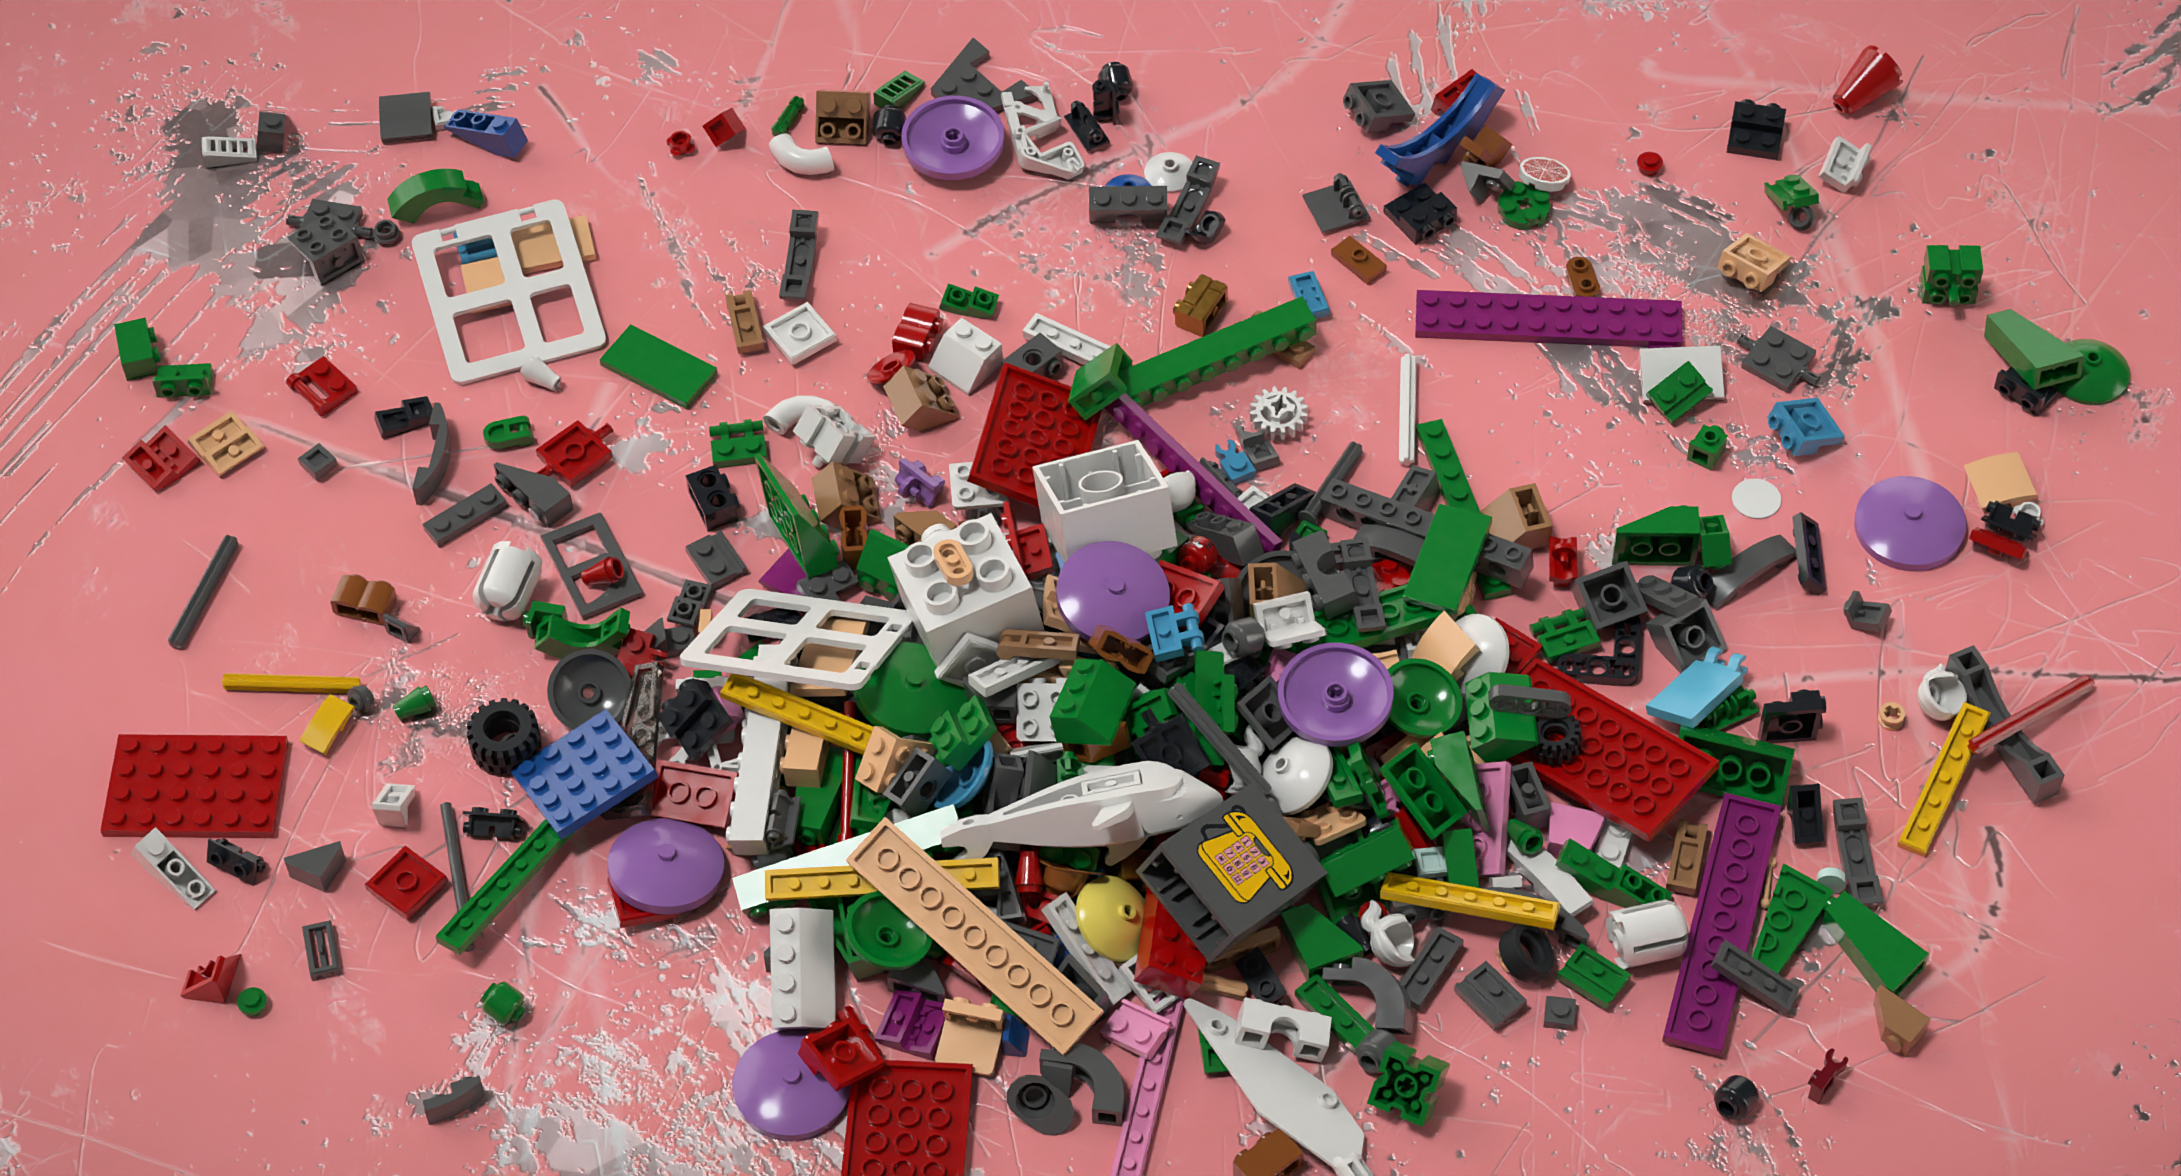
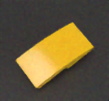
[299,694,355,755]

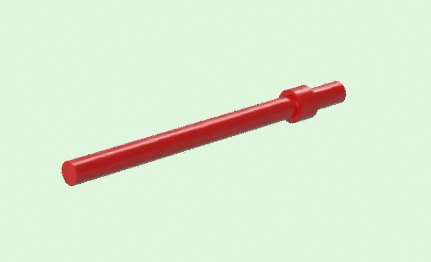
[837,701,856,843]

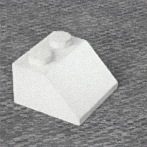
[928,317,1003,396]

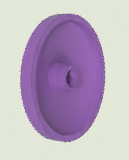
[902,96,1005,180]
[1854,476,1966,571]
[1056,541,1170,642]
[1278,643,1393,747]
[608,818,724,914]
[732,1029,851,1141]

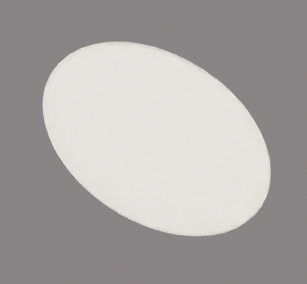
[1732,479,1781,518]

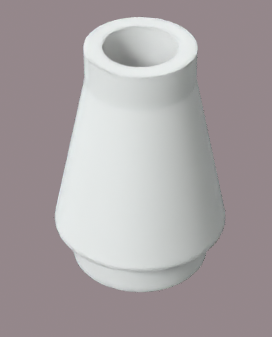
[520,356,562,391]

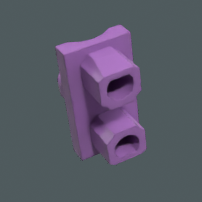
[894,458,945,508]

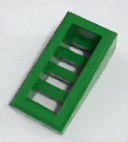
[873,71,925,109]

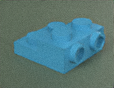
[1767,398,1845,456]

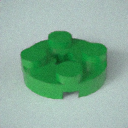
[1498,181,1550,230]

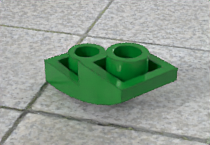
[939,283,999,318]

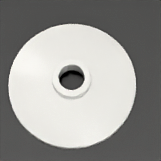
[1144,152,1192,193]

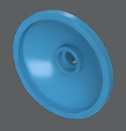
[932,739,993,809]

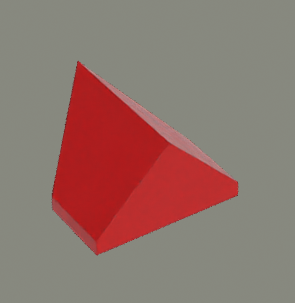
[180,954,241,1004]

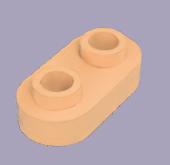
[933,539,974,586]

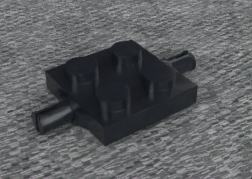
[1131,708,1212,777]

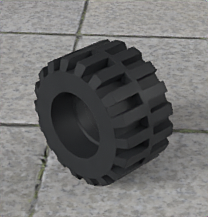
[466,698,542,776]

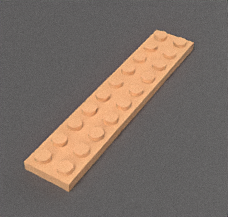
[845,817,1104,1055]

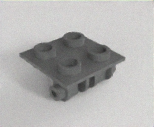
[1302,173,1370,233]

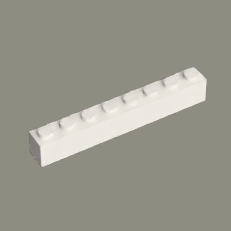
[726,645,798,855]

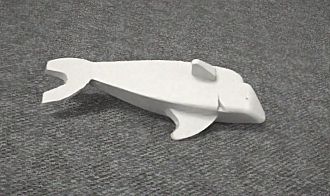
[940,761,1224,866]

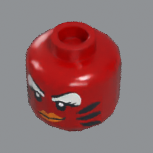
[1177,535,1218,575]

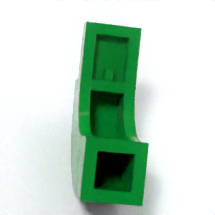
[387,168,484,224]
[534,608,630,659]

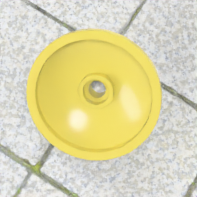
[1076,876,1145,962]

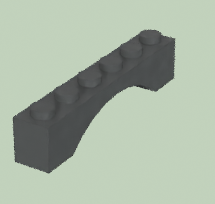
[1946,645,2065,804]

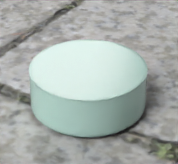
[1816,867,1846,894]

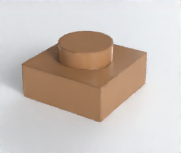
[1283,817,1320,841]

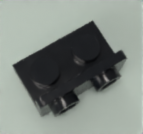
[1994,366,2059,416]

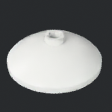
[1456,614,1509,694]
[1261,736,1333,816]

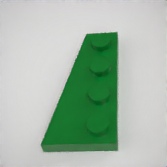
[1752,863,1835,975]

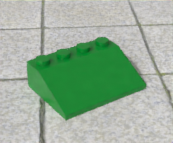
[754,453,840,579]

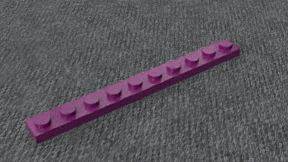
[1104,393,1282,554]

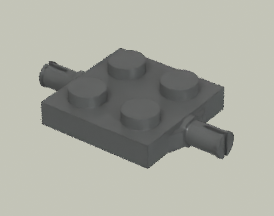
[286,199,374,239]
[1737,325,1821,393]

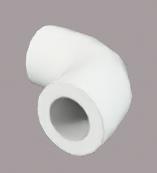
[769,134,834,175]
[763,395,838,435]

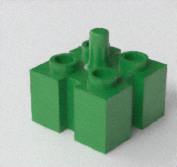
[1919,245,1983,306]
[1367,1041,1450,1127]

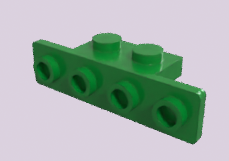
[1195,650,1238,766]

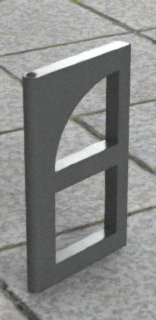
[541,513,644,620]

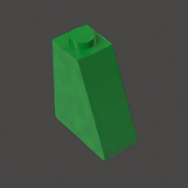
[1436,828,1479,888]
[1280,903,1363,981]

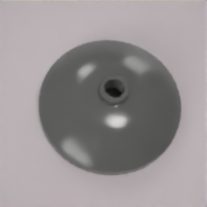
[547,649,632,730]

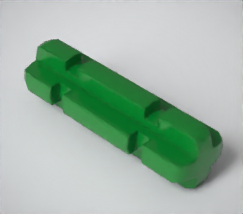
[771,96,805,136]

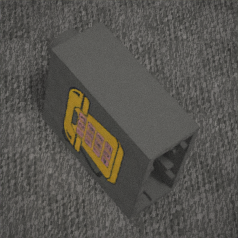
[1136,782,1327,963]

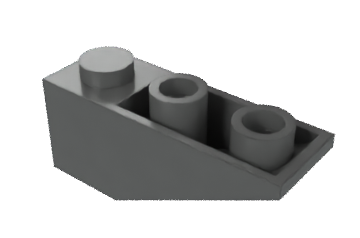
[493,462,574,528]
[1186,511,1264,566]

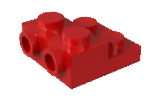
[797,1017,885,1091]

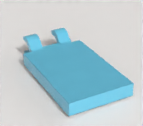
[1646,646,1748,728]

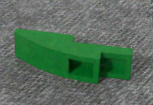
[1555,838,1673,908]

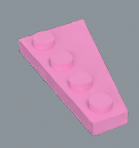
[1463,761,1511,878]

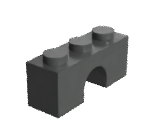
[1089,186,1167,223]
[1290,530,1358,620]

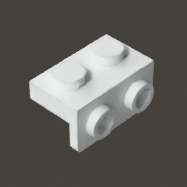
[1818,136,1872,193]

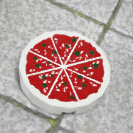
[1518,157,1571,192]

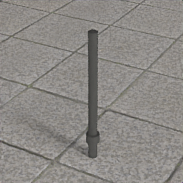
[440,802,475,952]

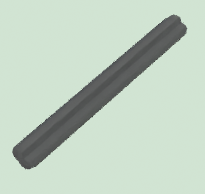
[168,535,238,649]
[1168,683,1272,796]

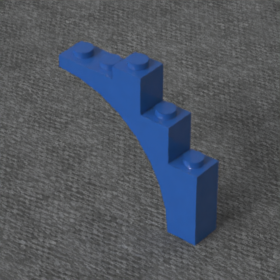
[1375,73,1505,187]

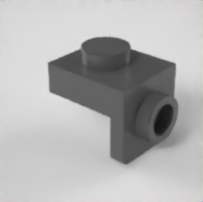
[1844,591,1892,632]

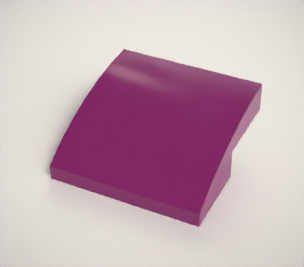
[758,548,807,613]
[874,989,945,1060]

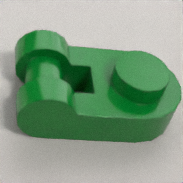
[483,415,534,449]

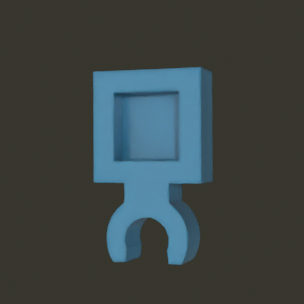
[1215,439,1256,485]

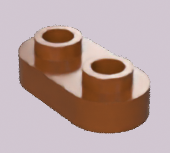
[1565,257,1600,297]

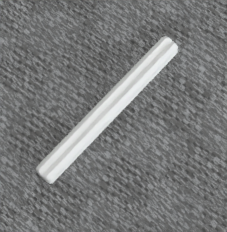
[1399,353,1416,466]

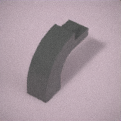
[981,752,1024,852]
[1322,957,1413,1035]
[1039,1043,1124,1127]

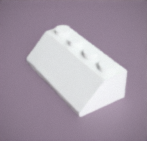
[770,908,836,1031]

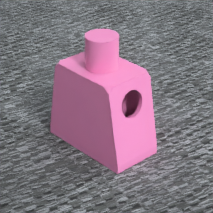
[1547,802,1605,859]

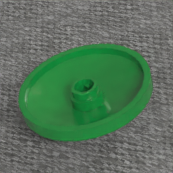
[854,642,968,739]

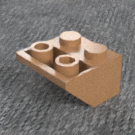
[815,89,871,144]
[883,366,959,432]
[811,461,882,530]
[1481,483,1552,549]
[893,510,957,546]
[1248,563,1305,619]

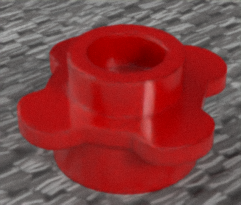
[667,131,695,156]

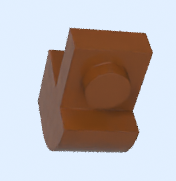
[1460,125,1513,168]

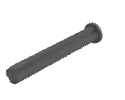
[1297,441,1363,526]

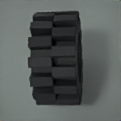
[1531,714,1582,765]

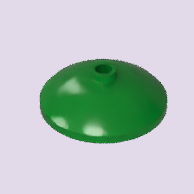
[2053,339,2130,405]
[1388,658,1462,738]
[845,891,933,970]

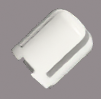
[472,541,543,621]
[1606,899,1688,969]

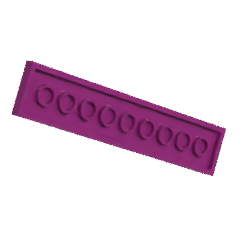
[1415,290,1683,347]
[1662,793,1781,1057]

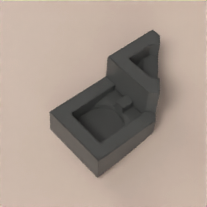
[1235,425,1279,471]

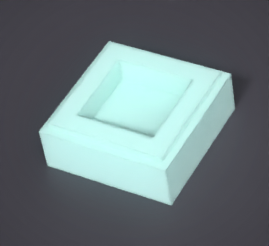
[1414,846,1447,879]

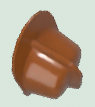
[1040,859,1106,898]

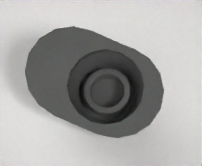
[1006,1075,1074,1135]

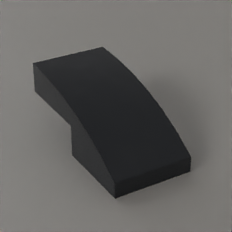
[374,396,433,438]

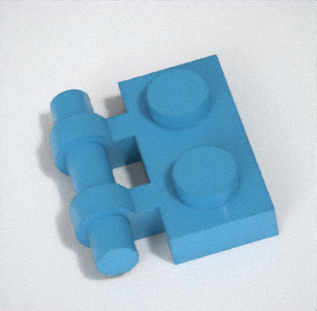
[1145,603,1204,662]

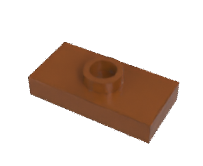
[1331,236,1387,284]

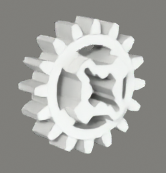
[1250,386,1308,440]

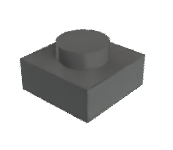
[298,443,338,480]
[1543,996,1576,1031]

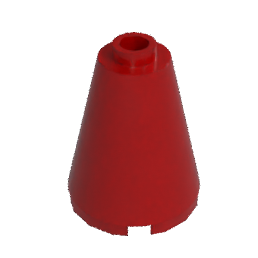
[1833,45,1903,114]

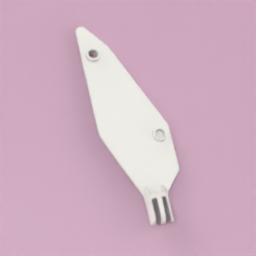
[1184,999,1374,1176]

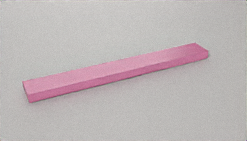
[1110,992,1185,1176]

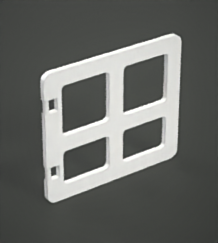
[412,199,606,385]
[680,589,914,690]

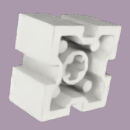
[793,405,875,468]

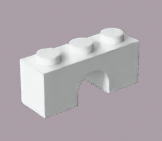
[1234,997,1332,1063]

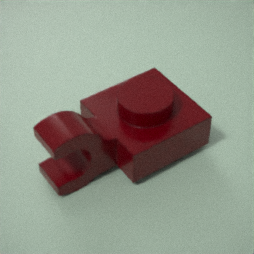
[1808,1048,1848,1104]

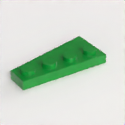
[850,752,892,831]

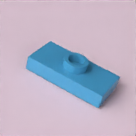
[1288,271,1330,319]

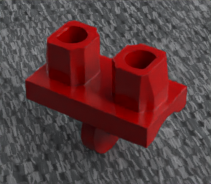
[1549,536,1578,587]

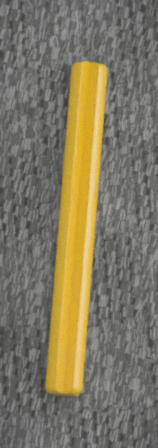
[222,673,361,693]

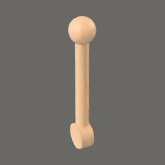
[1759,856,1776,909]

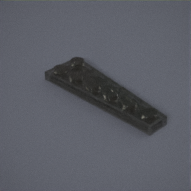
[599,662,664,821]

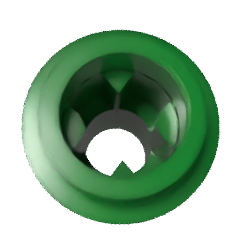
[392,685,437,720]
[1507,818,1543,854]

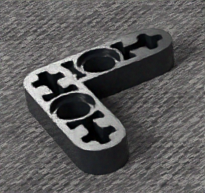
[1556,616,1641,686]

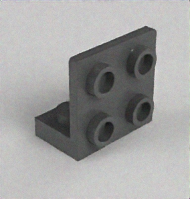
[288,213,365,285]

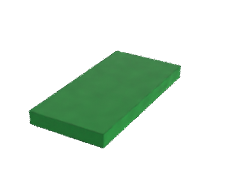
[599,324,717,409]
[1402,504,1493,615]

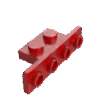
[1001,501,1056,581]

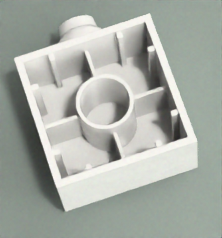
[1032,440,1178,564]
[887,513,1045,668]

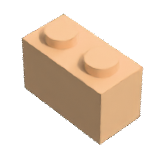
[779,727,830,788]

